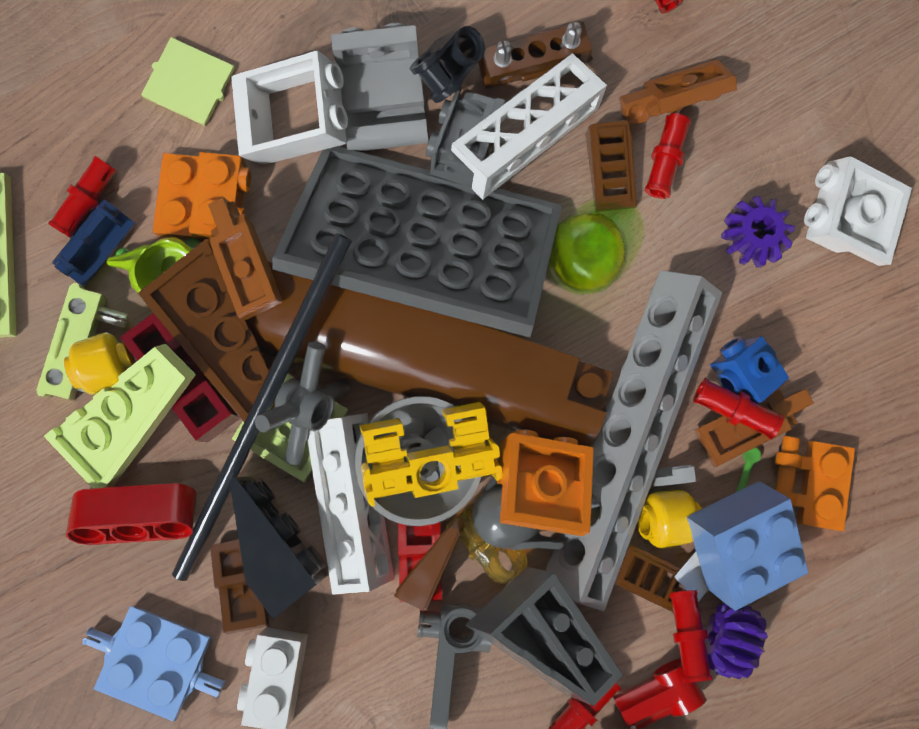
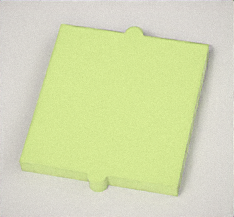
[141,37,235,126]

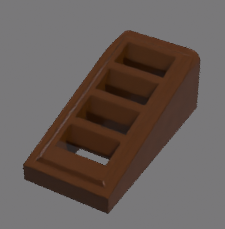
[585,120,637,212]
[394,519,466,611]
[615,544,686,612]

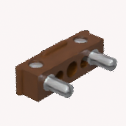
[478,22,593,89]

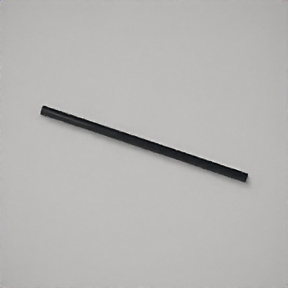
[172,233,352,581]

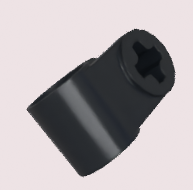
[409,26,485,103]

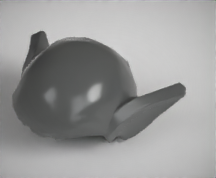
[472,477,564,550]

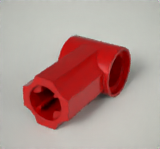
[613,658,707,729]

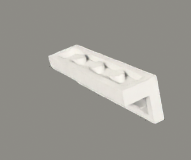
[451,53,607,200]
[307,413,394,594]

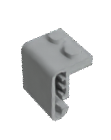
[331,23,428,152]

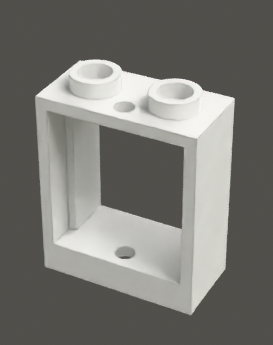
[231,50,348,165]

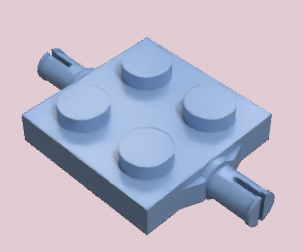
[82,606,225,722]

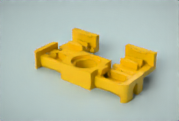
[360,402,502,506]

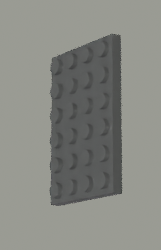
[272,146,562,337]

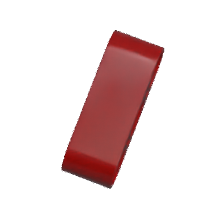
[66,483,197,545]

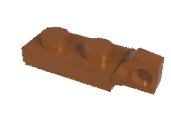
[619,59,737,125]
[208,197,283,320]
[694,389,814,467]

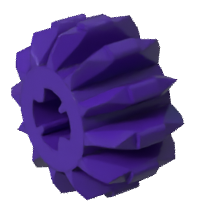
[721,196,796,268]
[705,603,768,679]

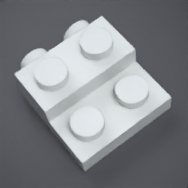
[804,156,912,266]

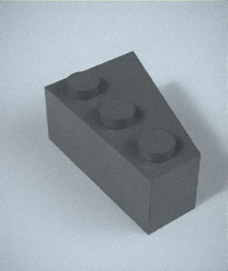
[466,567,623,706]

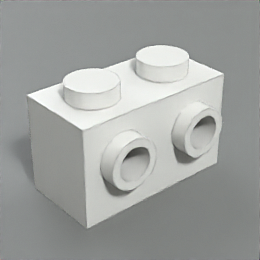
[237,627,308,729]

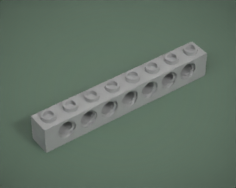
[546,270,722,611]

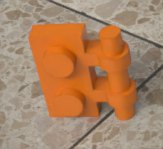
[775,436,855,532]

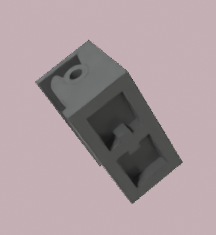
[426,86,505,187]

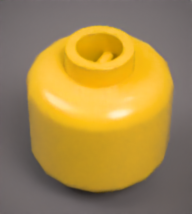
[64,333,135,395]
[637,489,702,548]

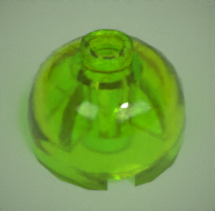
[547,211,628,295]

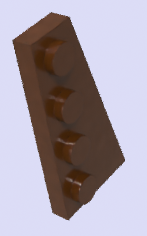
[138,239,276,422]

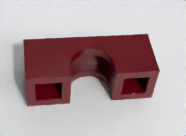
[120,313,240,443]

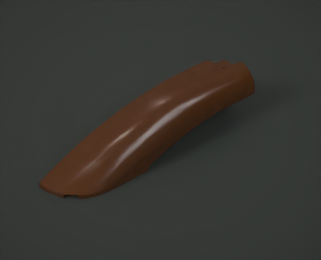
[247,261,613,447]

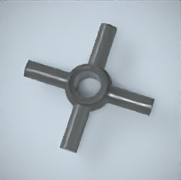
[255,342,350,465]

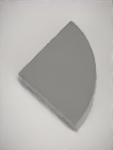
[651,465,696,487]

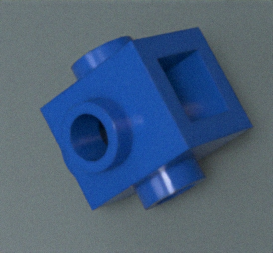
[710,336,790,403]

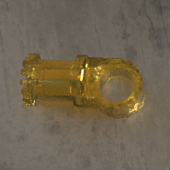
[446,504,527,584]

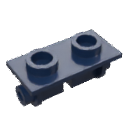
[52,199,136,288]

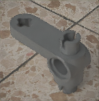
[417,603,492,729]

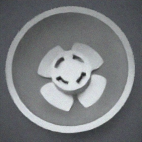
[355,396,482,526]

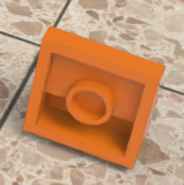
[152,152,252,241]
[497,430,594,536]

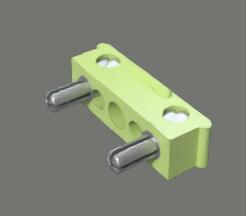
[36,283,129,400]

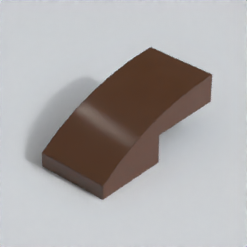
[210,540,270,634]

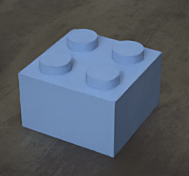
[687,481,808,611]

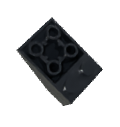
[229,476,327,619]

